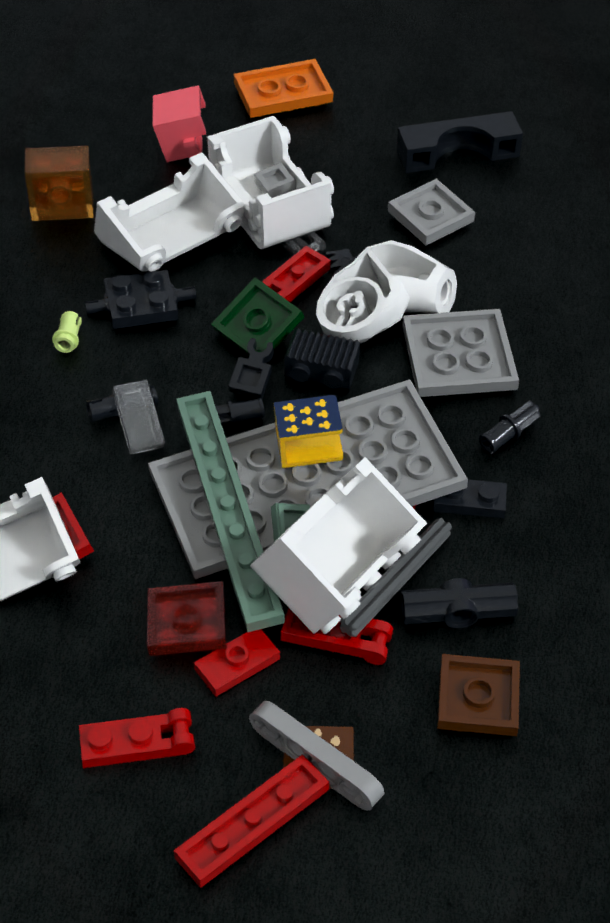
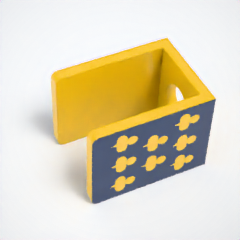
[274,395,343,468]

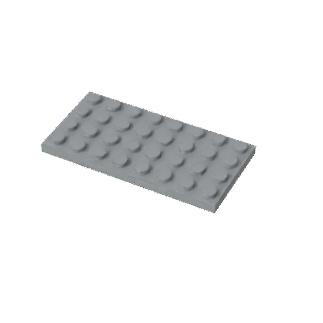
[148,379,468,579]

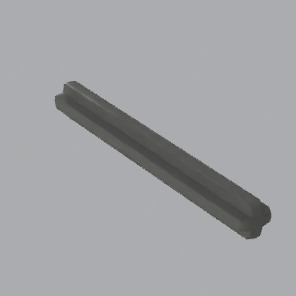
[339,518,452,637]

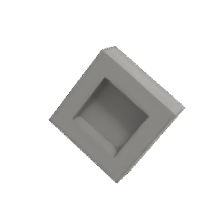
[254,163,296,198]

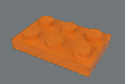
[234,59,333,118]

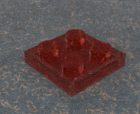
[147,581,227,656]

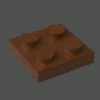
[437,654,520,736]

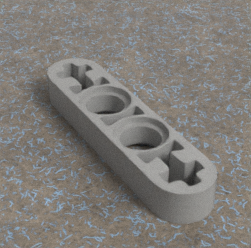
[249,701,384,811]

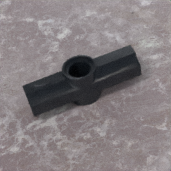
[400,578,518,629]

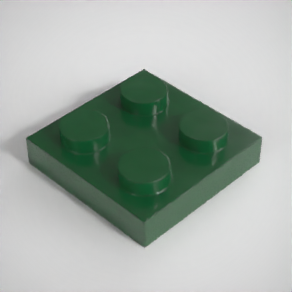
[211,277,304,356]

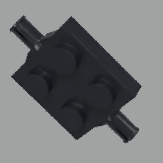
[85,270,197,329]

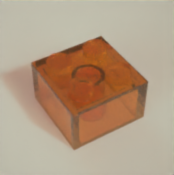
[25,146,94,221]

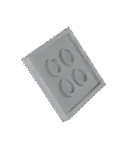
[402,309,519,397]

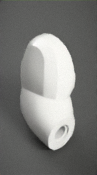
[316,240,457,343]

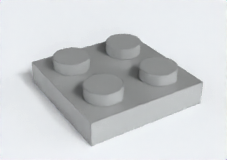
[388,179,475,245]

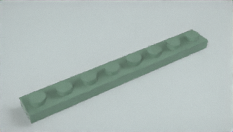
[176,391,285,632]

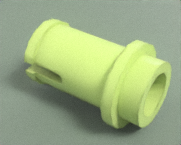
[52,311,82,353]

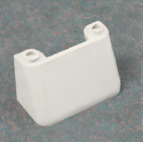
[94,152,246,272]
[0,477,80,601]

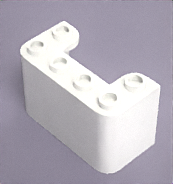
[207,116,334,249]
[250,457,427,635]

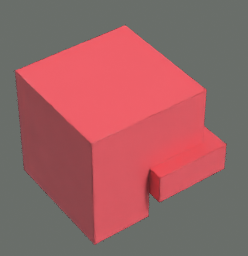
[153,85,206,166]

